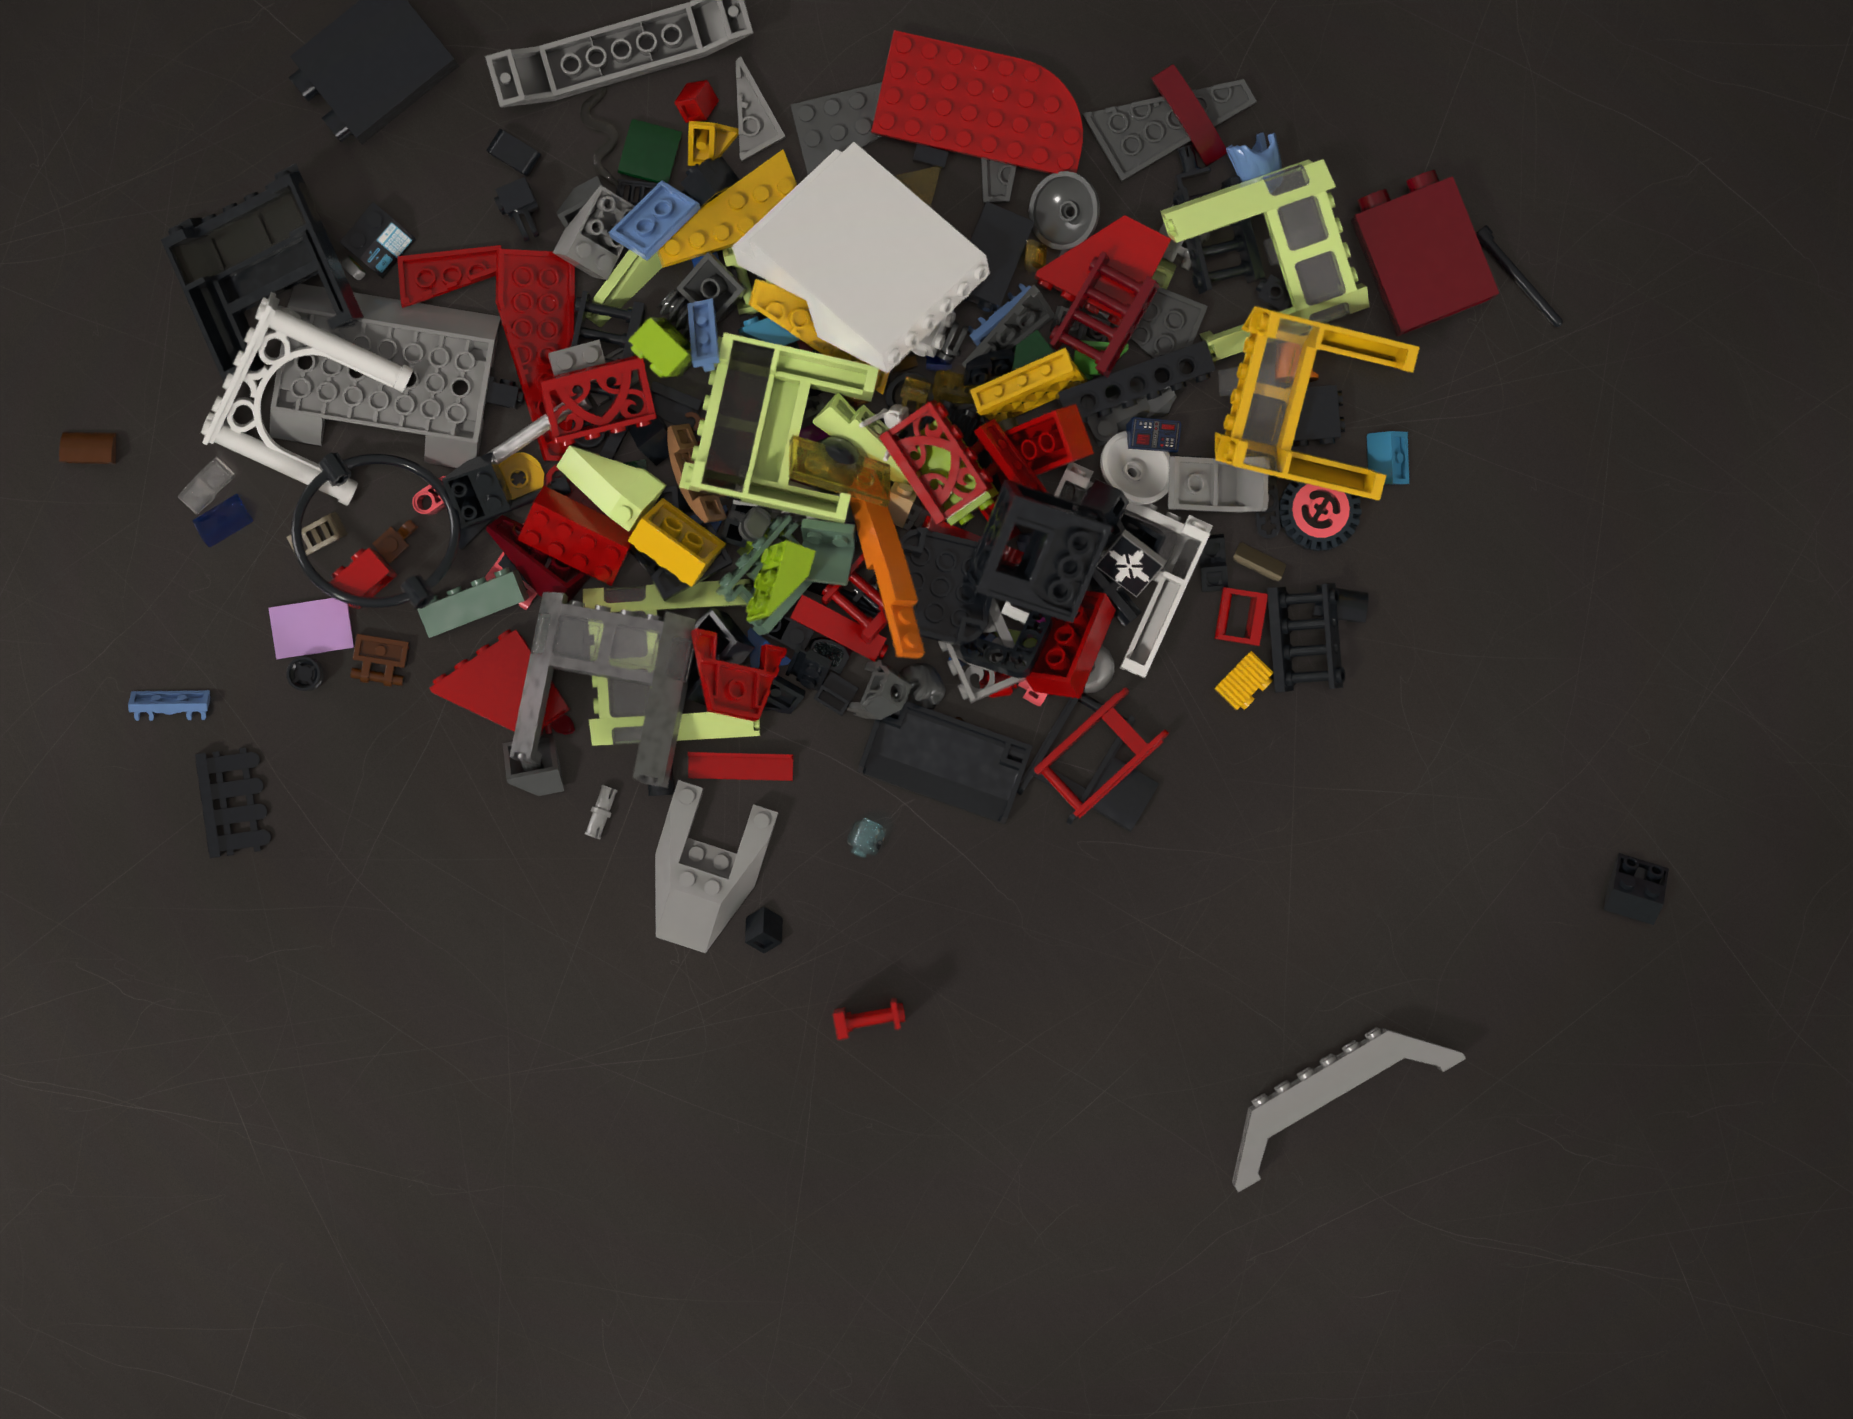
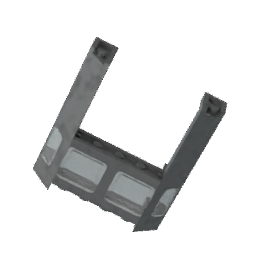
[510,592,696,788]

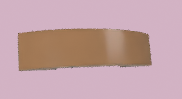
[667,423,726,523]

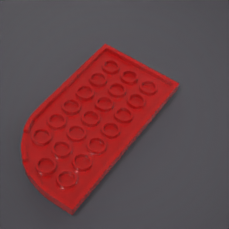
[871,30,1083,174]

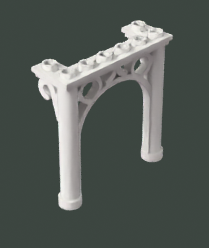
[201,292,413,506]

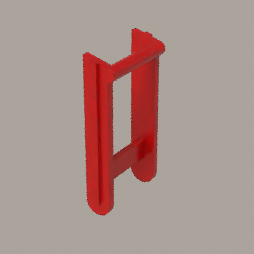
[1034,687,1169,818]

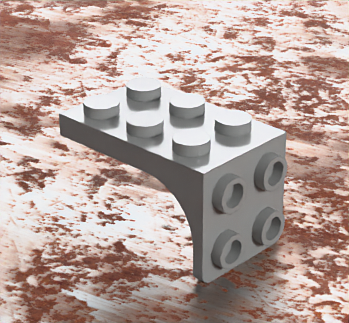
[1168,456,1269,513]

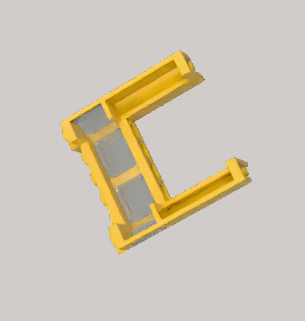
[1215,306,1420,501]

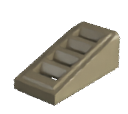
[286,512,347,556]

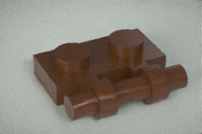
[350,634,409,687]

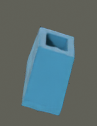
[738,316,800,350]

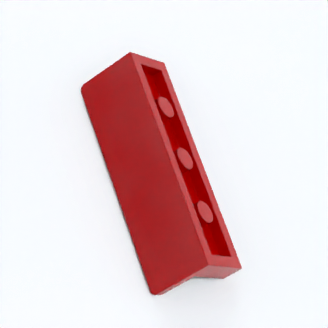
[688,752,793,781]

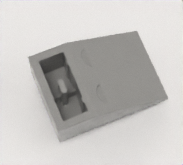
[553,186,635,280]

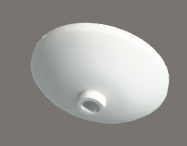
[1100,431,1170,505]

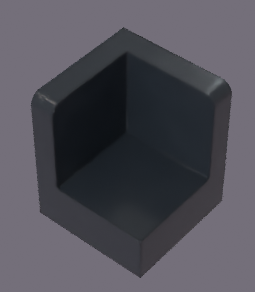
[745,907,783,953]

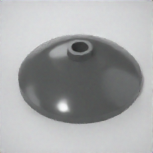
[1029,171,1100,250]

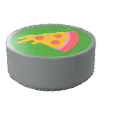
[342,255,367,280]

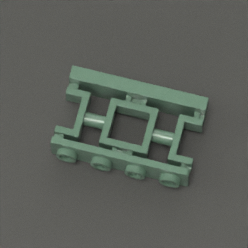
[716,514,812,636]

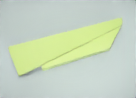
[586,250,663,327]
[813,392,911,486]

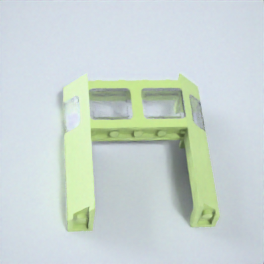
[1160,159,1370,362]
[583,579,761,746]

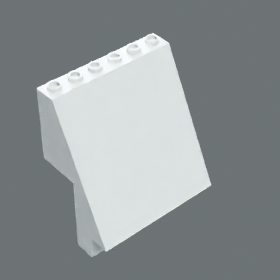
[732,142,990,373]

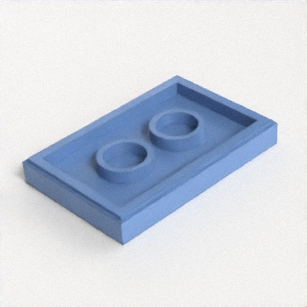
[609,180,701,261]

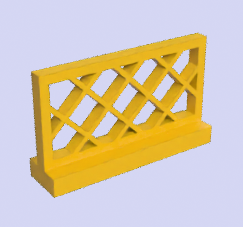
[970,348,1088,423]

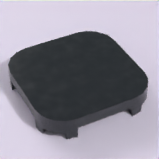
[883,527,993,645]

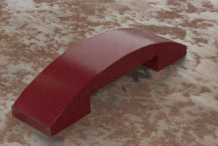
[1151,64,1227,167]

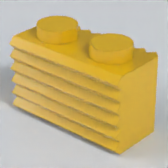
[1214,651,1274,710]

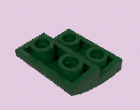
[618,119,682,184]

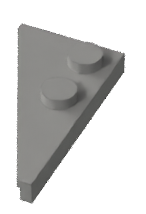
[736,57,786,162]

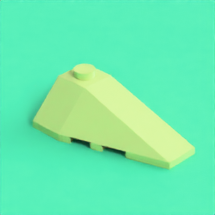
[556,445,667,532]

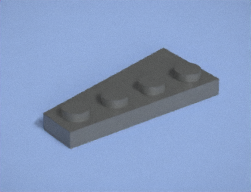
[981,158,1016,203]

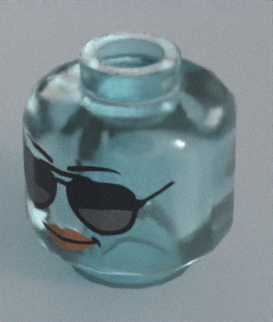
[847,818,885,859]

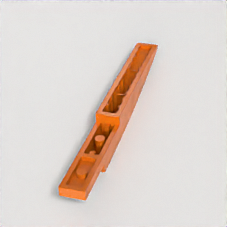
[847,459,925,658]

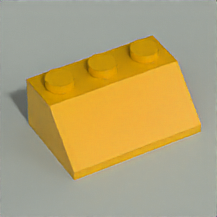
[628,498,726,587]

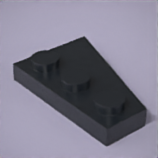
[651,522,733,601]

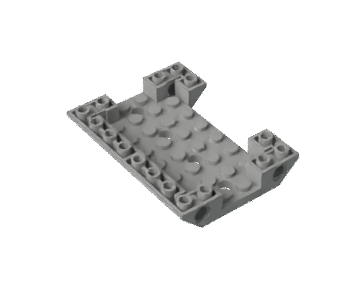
[270,284,501,468]

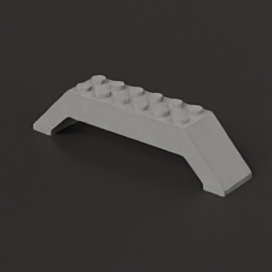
[485,0,753,108]
[1232,1027,1466,1192]

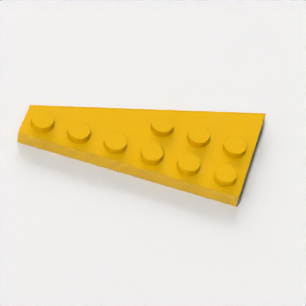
[657,149,797,268]
[749,279,890,395]

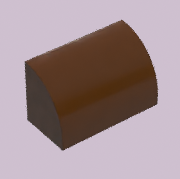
[59,432,116,464]

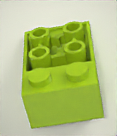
[746,540,816,622]

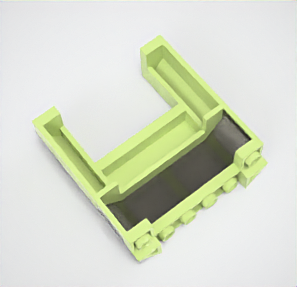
[679,333,879,523]

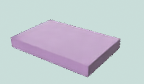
[269,598,355,660]

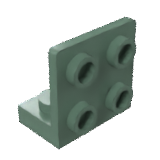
[801,518,857,586]

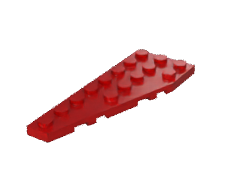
[496,249,575,461]

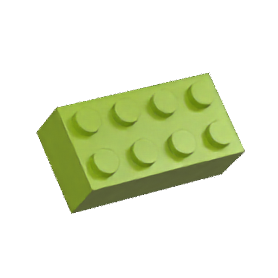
[628,317,693,377]

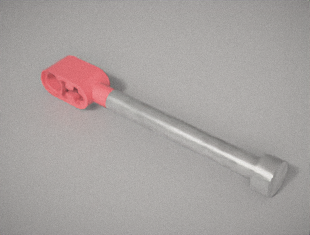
[412,386,592,515]

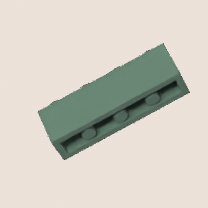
[417,567,529,638]

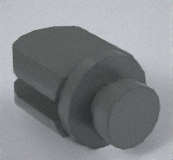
[938,321,969,363]
[738,505,772,542]

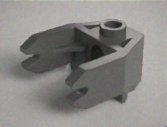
[846,660,912,720]

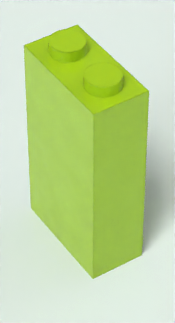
[911,417,999,526]

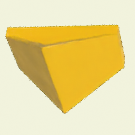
[688,121,739,166]

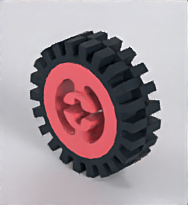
[1279,480,1362,551]

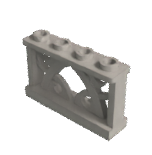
[938,598,1026,703]

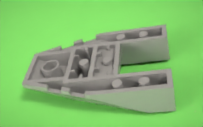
[655,780,779,953]

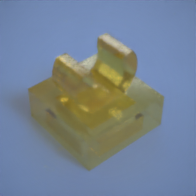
[900,377,931,410]

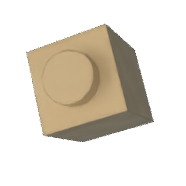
[886,482,917,528]

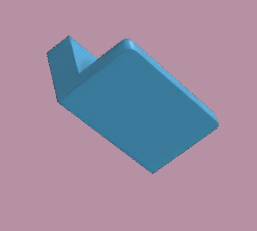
[1367,431,1409,485]

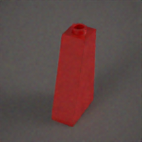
[790,595,889,662]

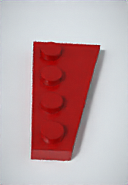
[397,245,502,308]

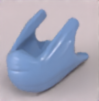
[1226,132,1284,195]

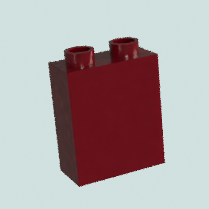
[1351,169,1499,337]

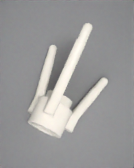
[859,404,909,462]

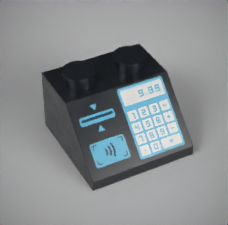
[340,202,416,278]

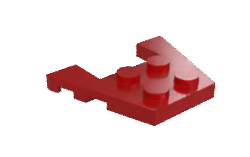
[691,628,787,721]

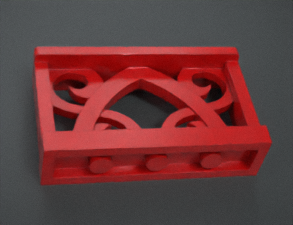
[537,355,657,446]
[879,400,993,524]

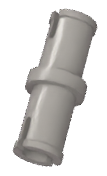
[584,785,618,840]

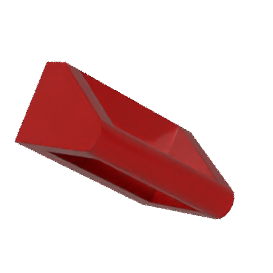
[1214,587,1268,646]

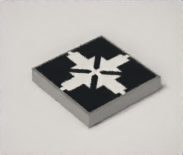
[1096,530,1167,597]

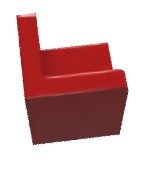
[674,80,719,123]

